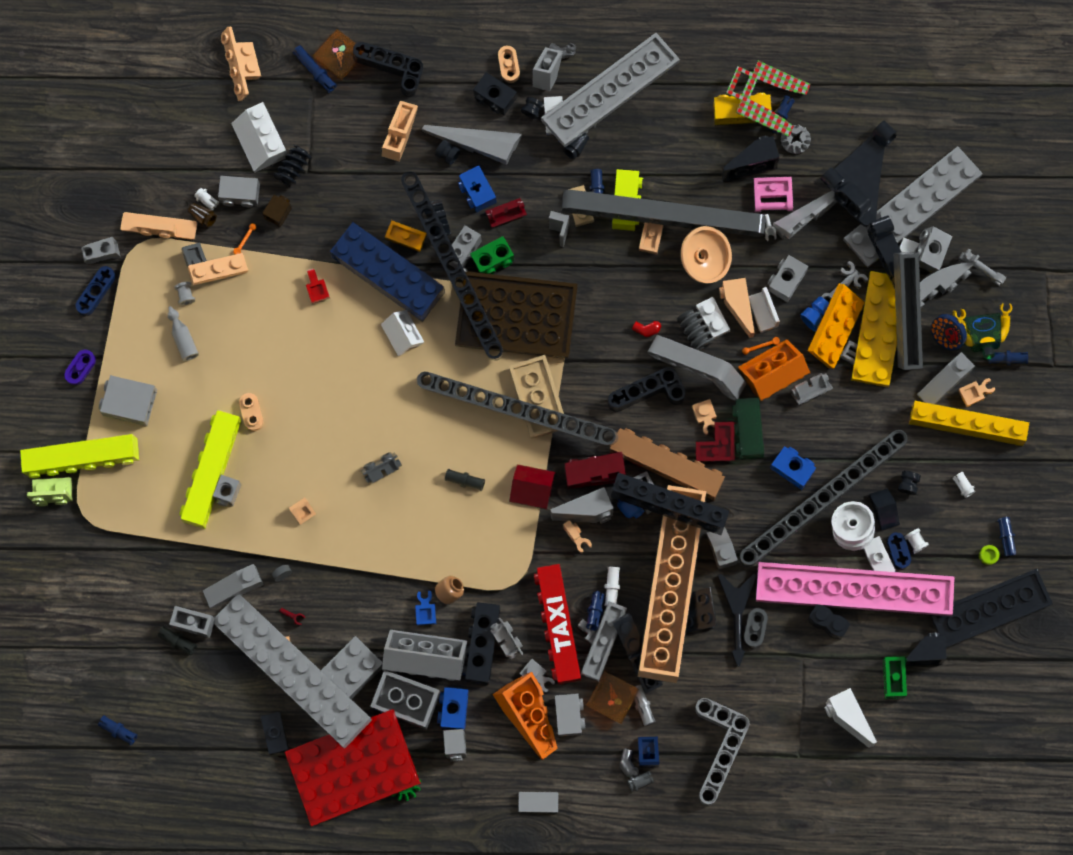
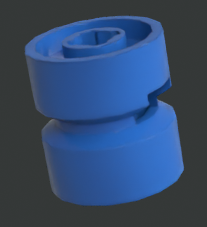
[800,296,829,332]

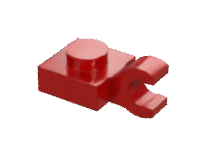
[306,269,330,304]

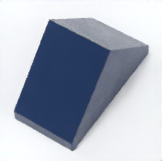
[638,736,659,768]

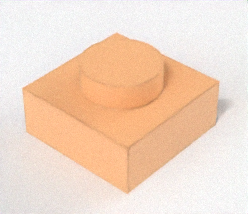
[289,497,316,525]

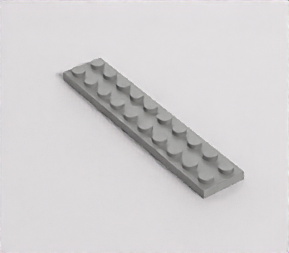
[214,594,372,749]

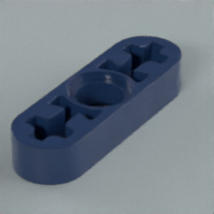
[76,266,115,316]

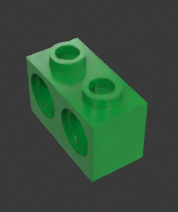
[470,236,514,274]

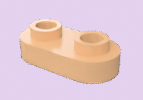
[498,46,520,83]
[239,393,264,431]

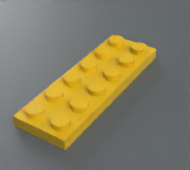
[851,271,897,388]

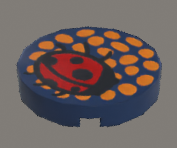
[931,314,967,350]

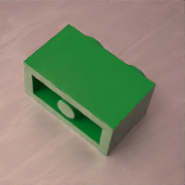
[883,657,907,699]

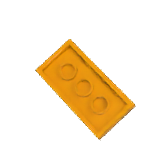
[807,283,865,369]

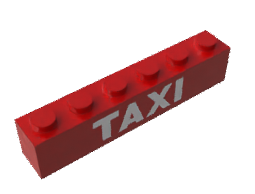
[534,564,581,685]

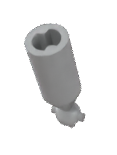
[168,306,199,361]

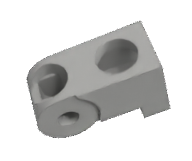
[82,237,121,264]

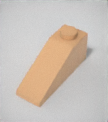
[719,278,755,338]

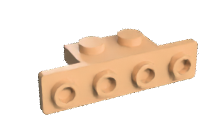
[221,27,261,101]
[120,212,198,240]

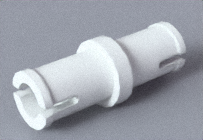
[605,567,620,606]

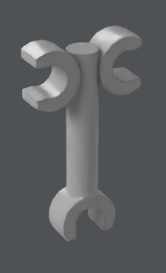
[958,249,1006,286]
[821,261,868,300]

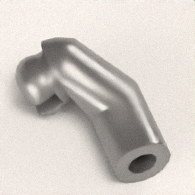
[620,748,639,778]

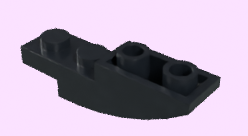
[612,613,663,693]

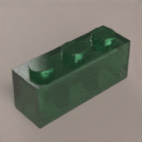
[732,398,764,460]

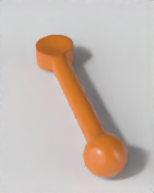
[233,223,256,255]
[742,337,780,355]

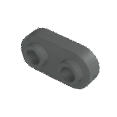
[744,608,768,648]

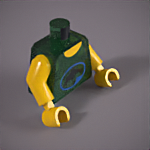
[952,303,1012,359]

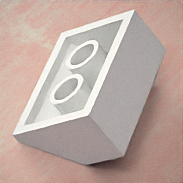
[231,102,287,173]

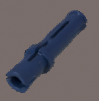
[292,45,337,93]

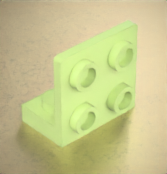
[27,477,72,506]

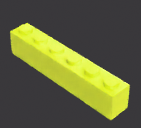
[179,410,241,529]
[20,434,139,478]

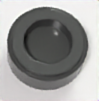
[272,565,292,582]

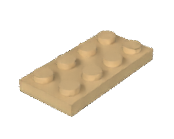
[509,355,568,439]

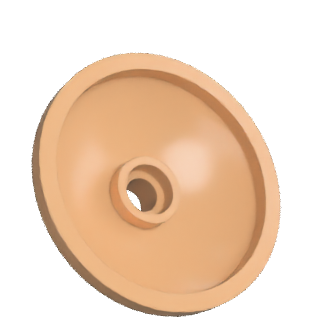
[681,226,732,283]

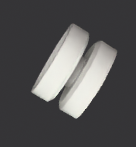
[831,501,875,551]

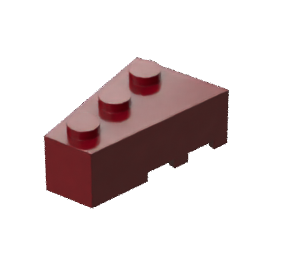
[565,452,625,490]

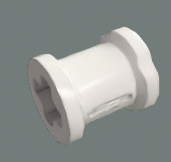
[904,528,929,554]

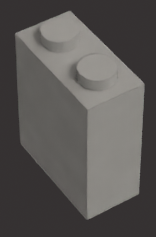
[99,375,157,426]

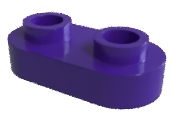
[64,350,96,385]

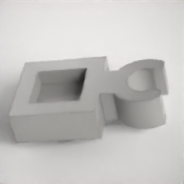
[519,659,555,693]

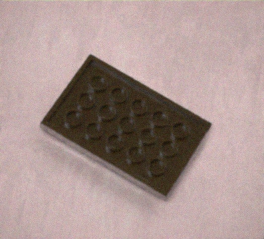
[455,271,578,359]

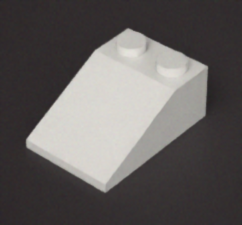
[825,688,877,748]

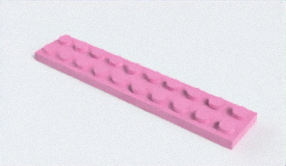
[756,562,954,616]

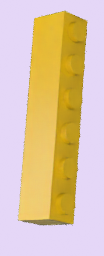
[909,401,1030,446]

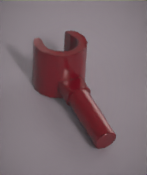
[279,608,305,626]

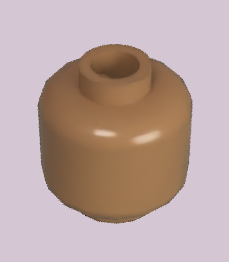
[435,576,464,605]

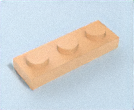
[188,253,248,285]

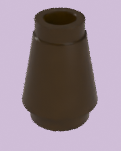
[188,203,217,227]

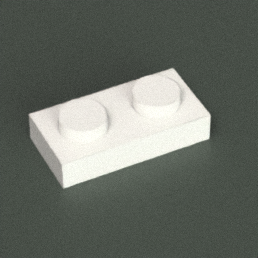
[696,297,730,339]

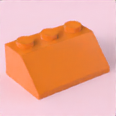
[738,339,810,401]

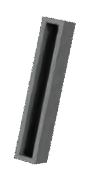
[893,252,923,370]

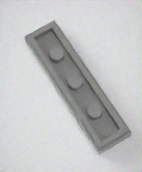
[581,601,627,682]

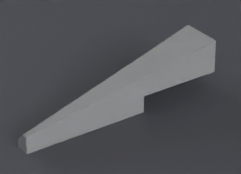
[422,125,522,165]
[773,191,837,239]

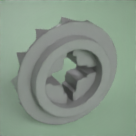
[781,124,811,154]

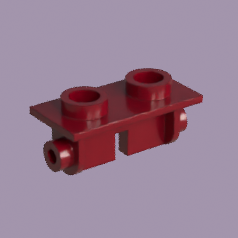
[485,198,527,228]

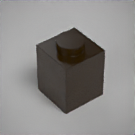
[262,195,292,228]

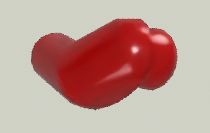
[632,321,661,337]

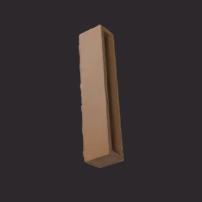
[610,428,725,501]

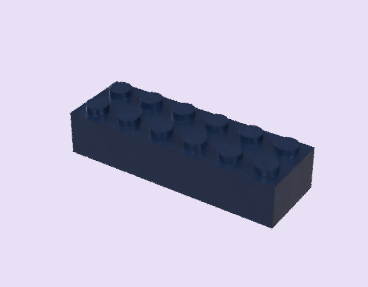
[330,222,445,322]

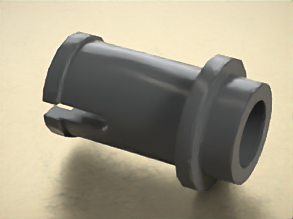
[627,771,654,791]

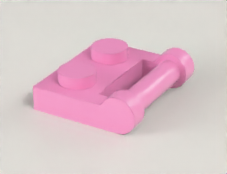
[753,177,793,212]

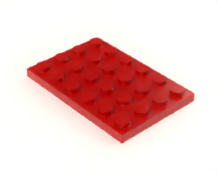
[285,709,421,826]

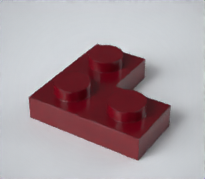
[696,422,735,461]

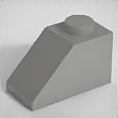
[532,47,563,91]
[706,527,738,570]

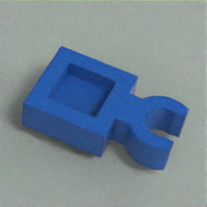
[415,591,436,626]

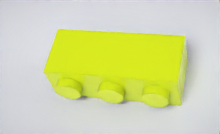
[612,169,643,231]

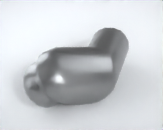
[549,43,576,59]

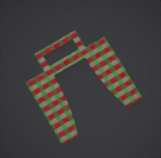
[726,60,811,137]

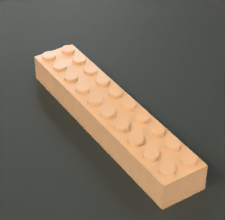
[638,485,706,683]

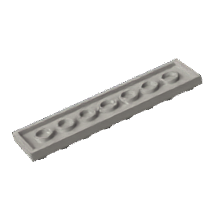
[541,33,680,147]
[843,146,983,268]

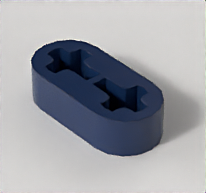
[887,532,911,570]

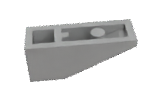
[917,352,975,404]
[203,564,264,609]

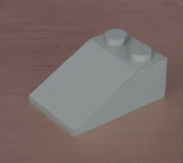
[550,487,613,523]

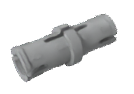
[630,685,656,726]

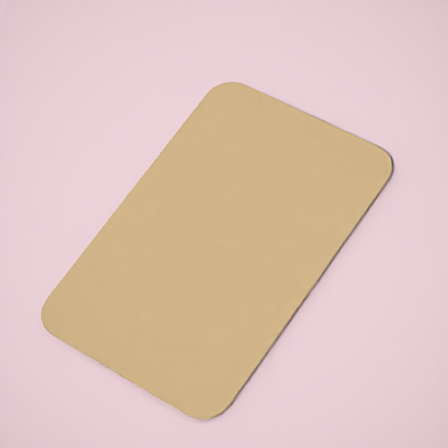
[77,238,565,591]

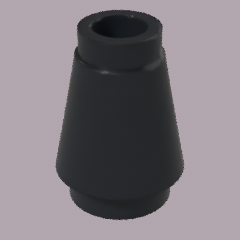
[563,133,589,159]

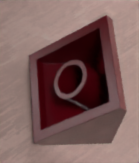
[509,464,555,510]

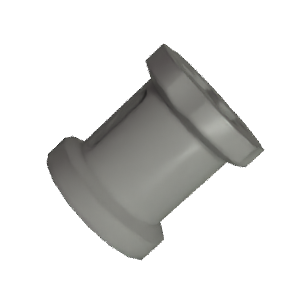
[174,282,196,306]

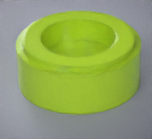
[979,545,1000,565]

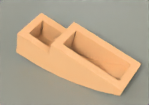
[382,101,418,162]

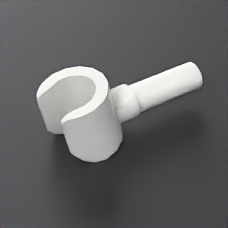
[765,214,777,241]

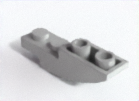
[920,262,973,308]

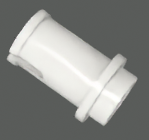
[194,188,219,210]
[953,472,975,498]

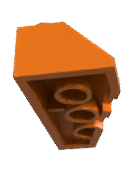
[493,672,558,760]

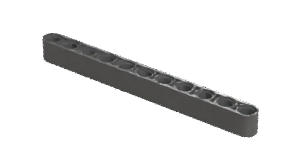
[562,190,766,237]
[417,371,618,446]
[739,430,907,568]

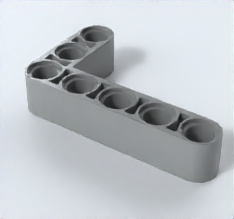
[647,335,746,401]
[695,698,750,806]

